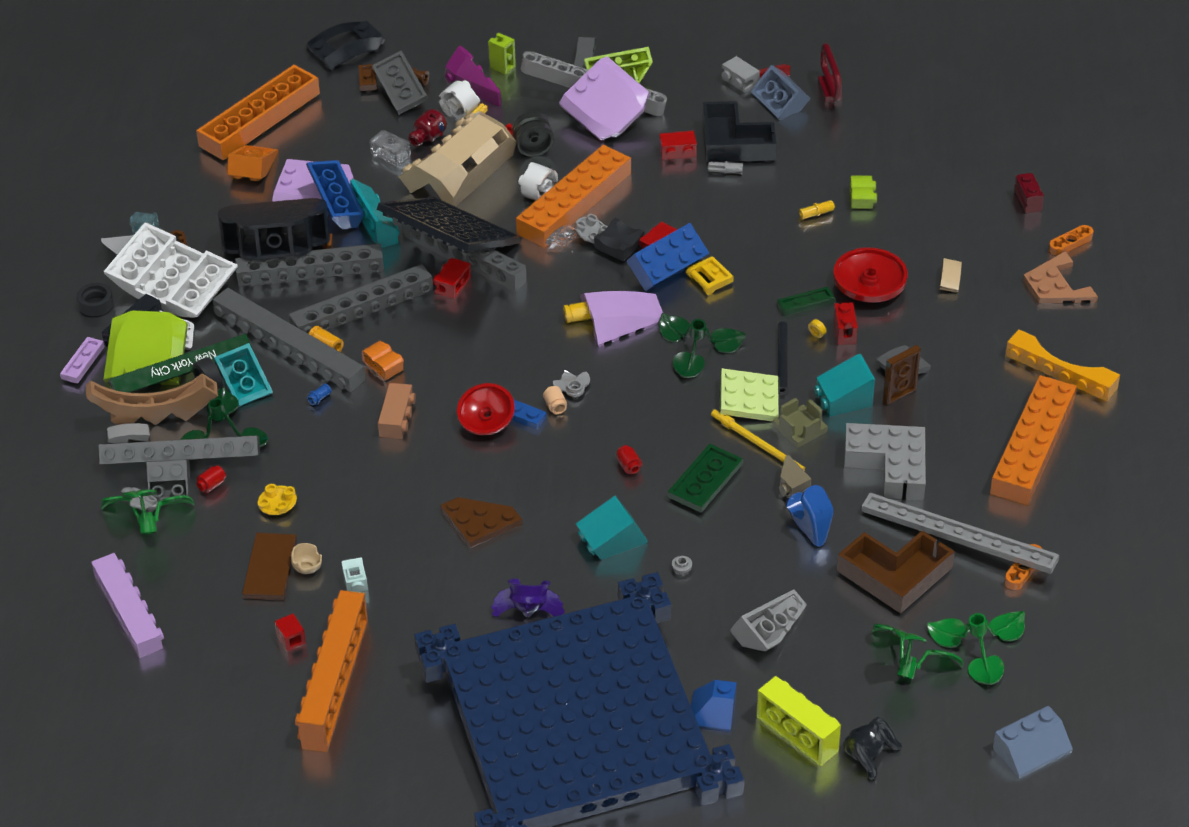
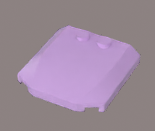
[559,57,650,142]
[272,159,353,215]

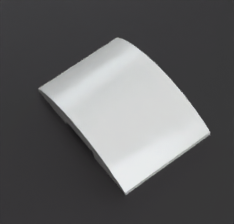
[104,222,238,318]

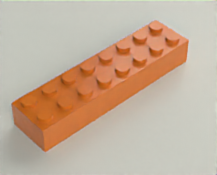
[196,65,320,160]
[516,145,631,248]
[990,375,1077,506]
[295,590,368,752]

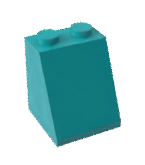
[814,354,875,417]
[576,496,648,560]

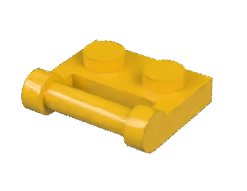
[686,256,734,295]

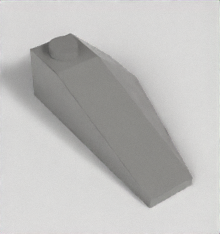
[730,589,807,651]

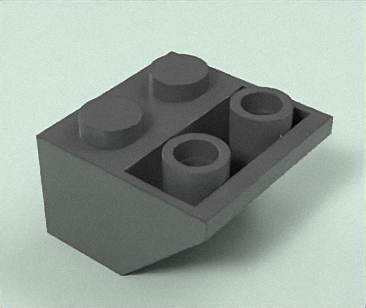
[147,459,190,501]

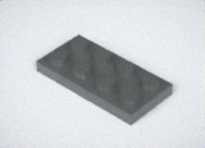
[372,50,428,115]

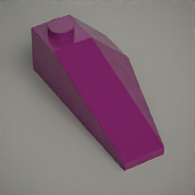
[445,46,501,106]

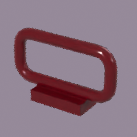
[818,43,842,102]

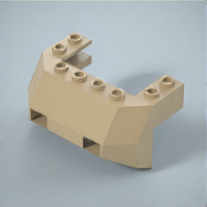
[398,111,516,206]

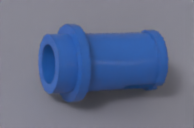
[307,383,332,405]

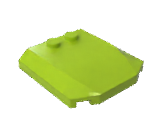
[103,311,188,386]

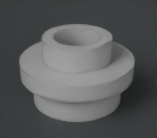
[672,556,692,575]

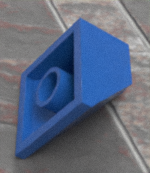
[691,680,737,732]

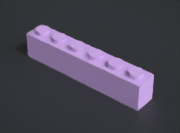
[91,553,164,658]

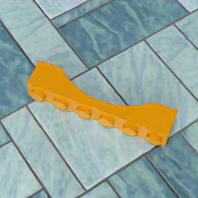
[1006,329,1120,401]

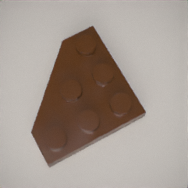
[440,497,523,548]

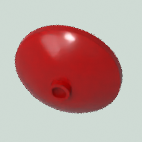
[457,383,515,435]

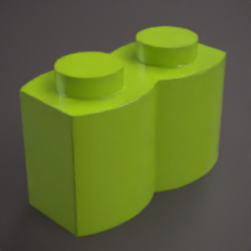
[850,175,877,209]

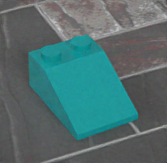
[214,343,273,408]

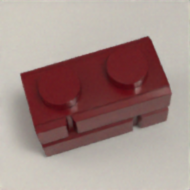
[1014,173,1044,213]

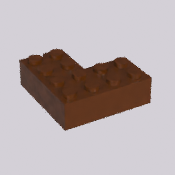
[837,531,955,613]

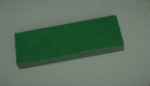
[777,286,835,316]

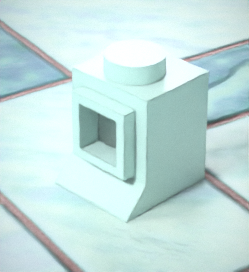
[342,557,368,592]

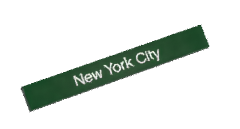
[108,334,253,393]

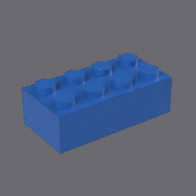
[627,223,709,292]

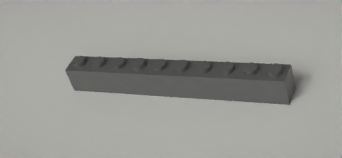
[212,288,366,393]

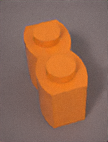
[362,341,404,381]

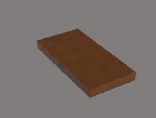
[242,533,297,601]

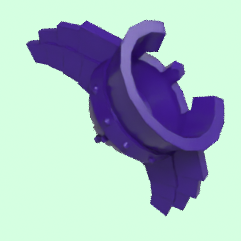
[491,578,565,617]

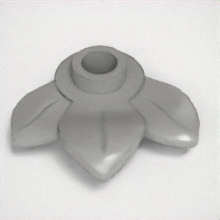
[553,371,590,397]
[121,487,158,512]

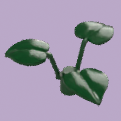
[659,313,746,378]
[180,387,269,447]

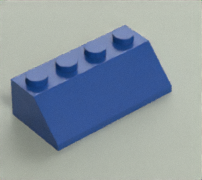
[306,160,364,229]

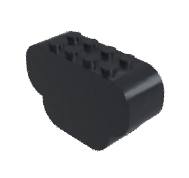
[218,198,330,260]

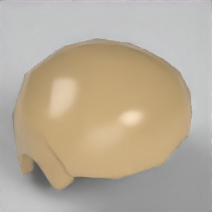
[291,543,322,575]

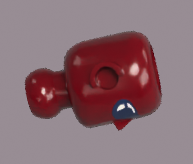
[408,109,447,147]

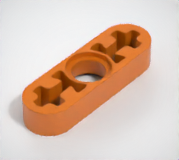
[1049,225,1093,256]
[1004,544,1042,590]

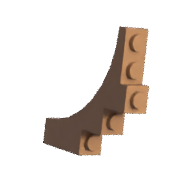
[86,373,218,425]

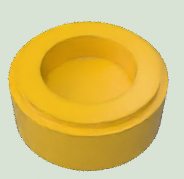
[808,319,827,338]

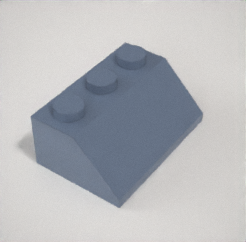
[751,65,811,119]
[993,705,1073,778]

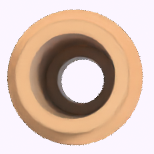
[543,386,567,414]

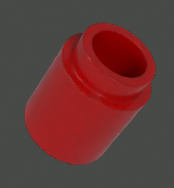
[616,445,643,474]
[196,465,226,493]

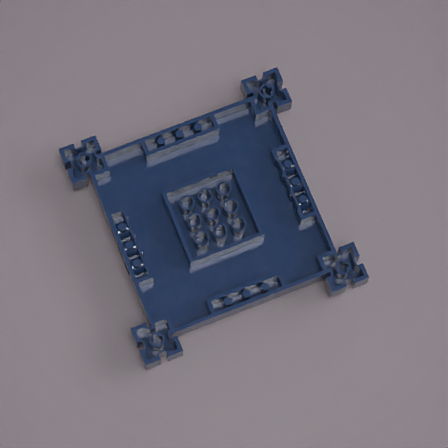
[414,572,745,827]

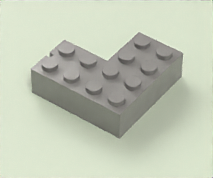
[844,423,926,501]

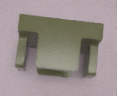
[773,398,828,448]

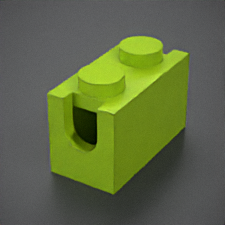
[488,33,516,75]

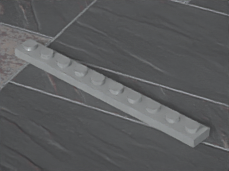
[862,493,1059,574]

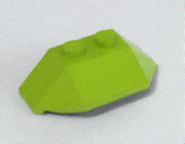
[584,47,653,84]

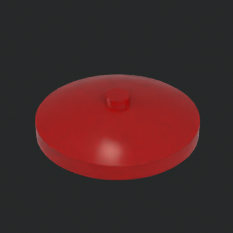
[833,248,908,302]

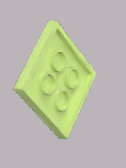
[720,368,779,421]

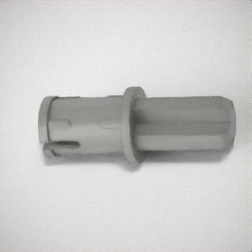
[708,161,743,175]

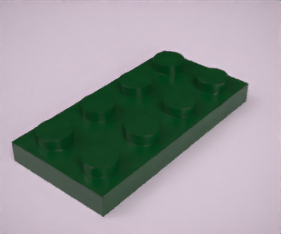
[668,443,743,513]

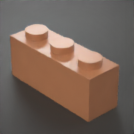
[378,383,416,439]

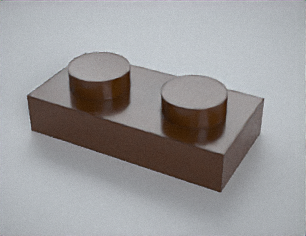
[359,64,377,91]

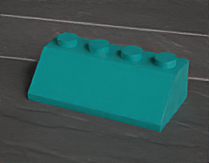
[350,179,400,248]

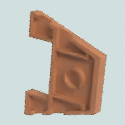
[1023,252,1098,304]

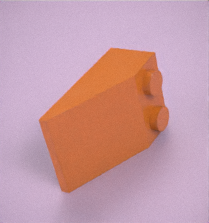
[227,145,278,181]

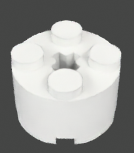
[439,80,480,121]
[518,162,558,201]

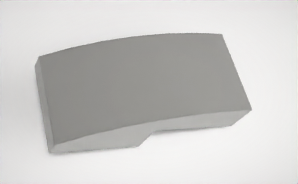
[106,423,150,444]

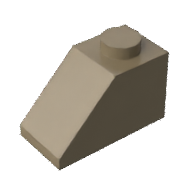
[779,455,812,498]

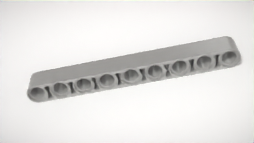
[520,51,667,116]

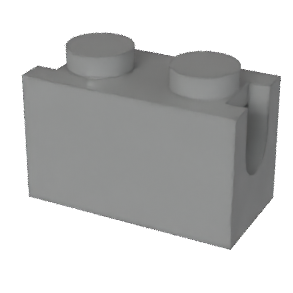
[722,56,760,93]

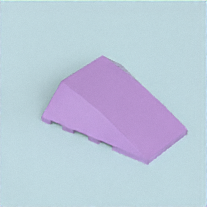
[580,291,663,347]

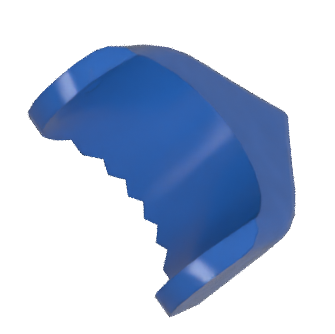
[786,485,834,547]

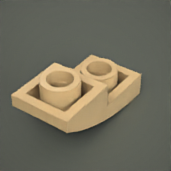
[939,258,962,293]

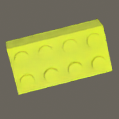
[757,676,841,766]

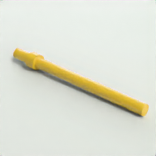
[711,409,805,471]

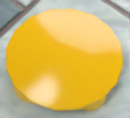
[257,484,297,515]

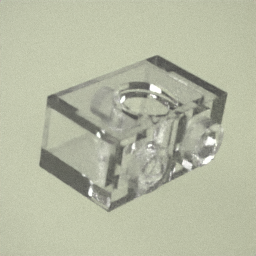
[370,130,411,166]

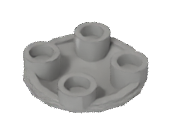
[575,214,608,243]

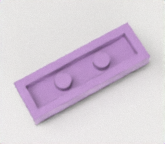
[60,337,105,383]

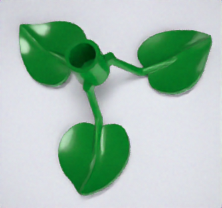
[101,489,194,534]
[927,611,1025,685]
[872,624,963,679]

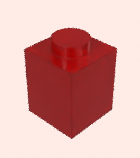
[274,613,306,651]

